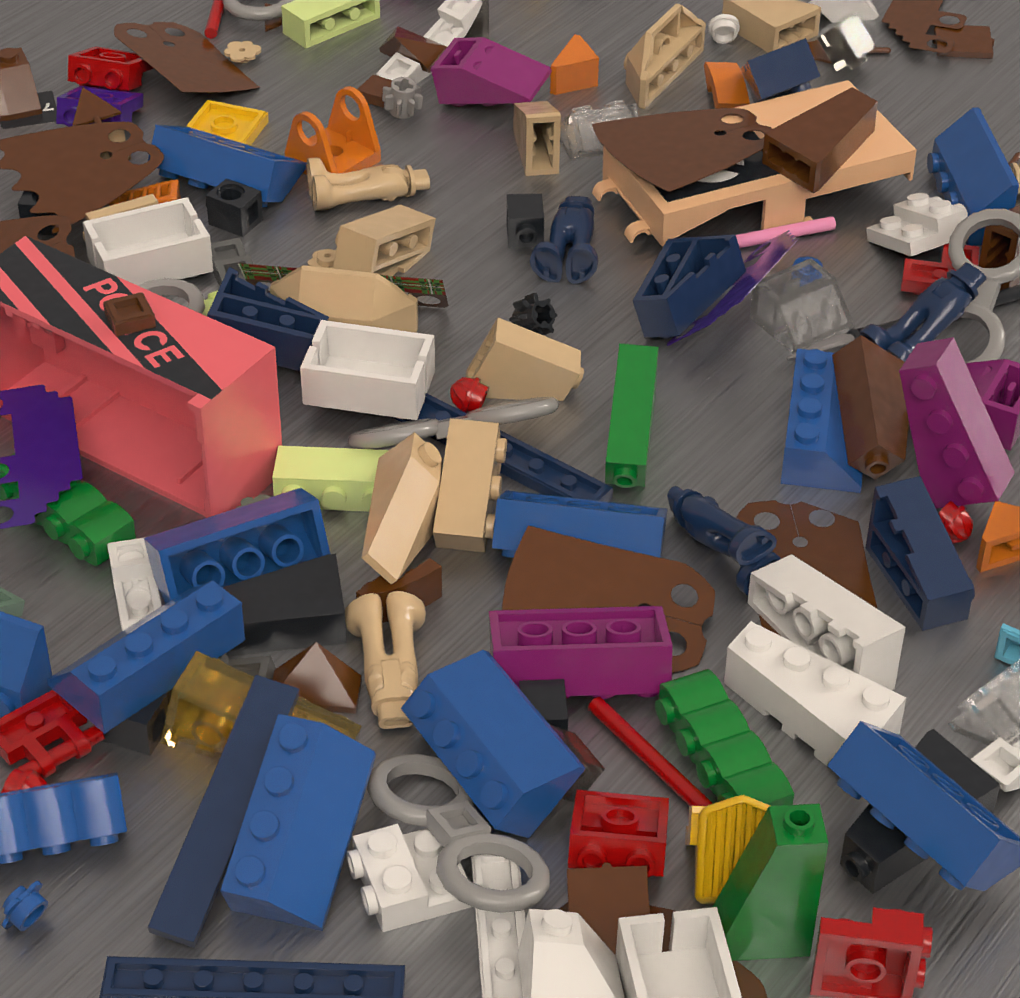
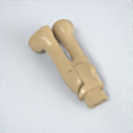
[307,158,430,211]
[345,591,426,729]

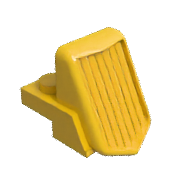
[685,795,770,905]

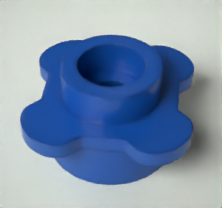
[1,881,48,931]

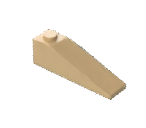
[361,432,443,584]

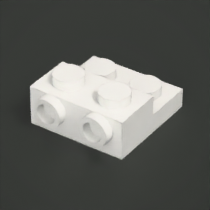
[866,193,968,257]
[346,824,472,933]

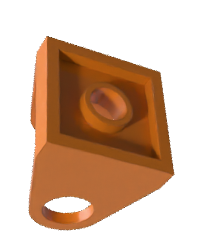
[284,86,381,175]

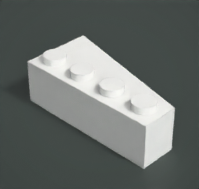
[747,554,906,690]
[724,621,906,766]

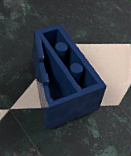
[741,38,820,103]
[632,234,746,339]
[207,267,329,371]
[865,476,975,631]

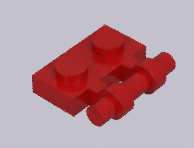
[0,690,105,779]

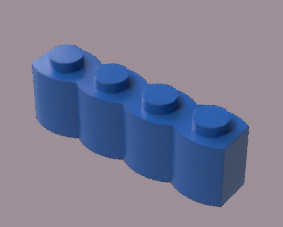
[0,772,127,864]

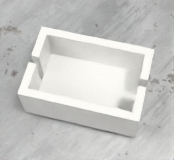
[83,197,213,285]
[300,320,435,420]
[616,907,742,998]

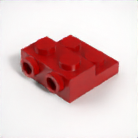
[67,46,154,92]
[568,790,669,878]
[810,907,933,998]

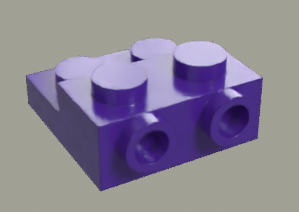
[56,86,144,127]

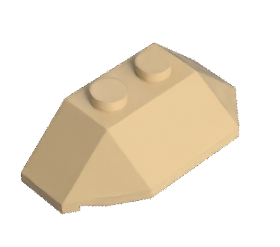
[624,3,706,109]
[270,265,418,333]

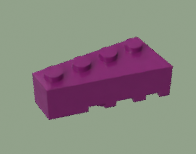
[899,337,1015,509]

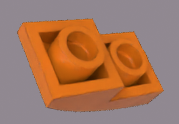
[704,62,750,109]

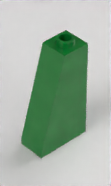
[605,343,659,488]
[712,803,829,961]

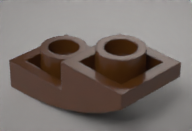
[356,558,442,623]

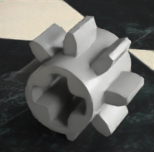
[382,77,423,119]

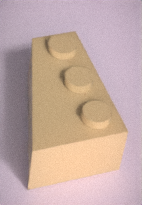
[333,204,436,276]
[433,418,507,553]

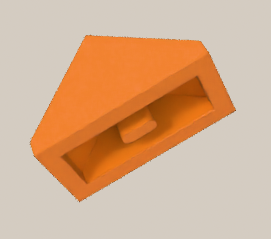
[550,34,599,95]
[976,501,1020,573]

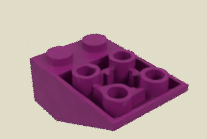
[431,37,552,107]
[966,359,1020,451]

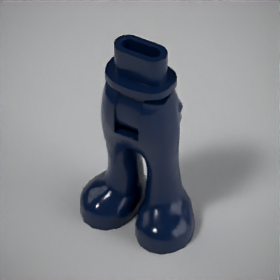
[530,196,599,284]
[859,262,987,362]
[667,486,781,596]

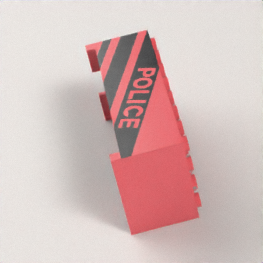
[0,236,282,518]

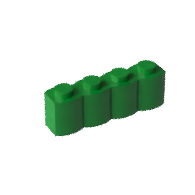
[0,453,136,566]
[655,669,794,806]

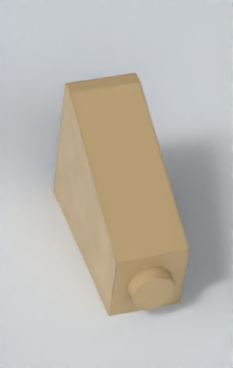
[722,0,821,53]
[513,101,561,176]
[465,318,584,401]

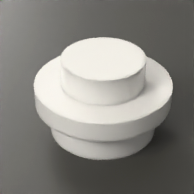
[708,14,740,44]

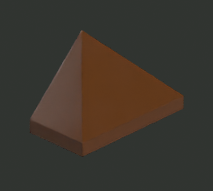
[379,26,447,73]
[272,642,362,714]

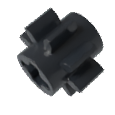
[509,293,558,335]

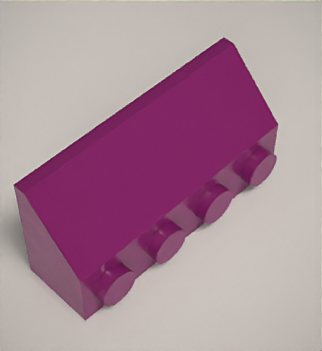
[489,606,673,699]

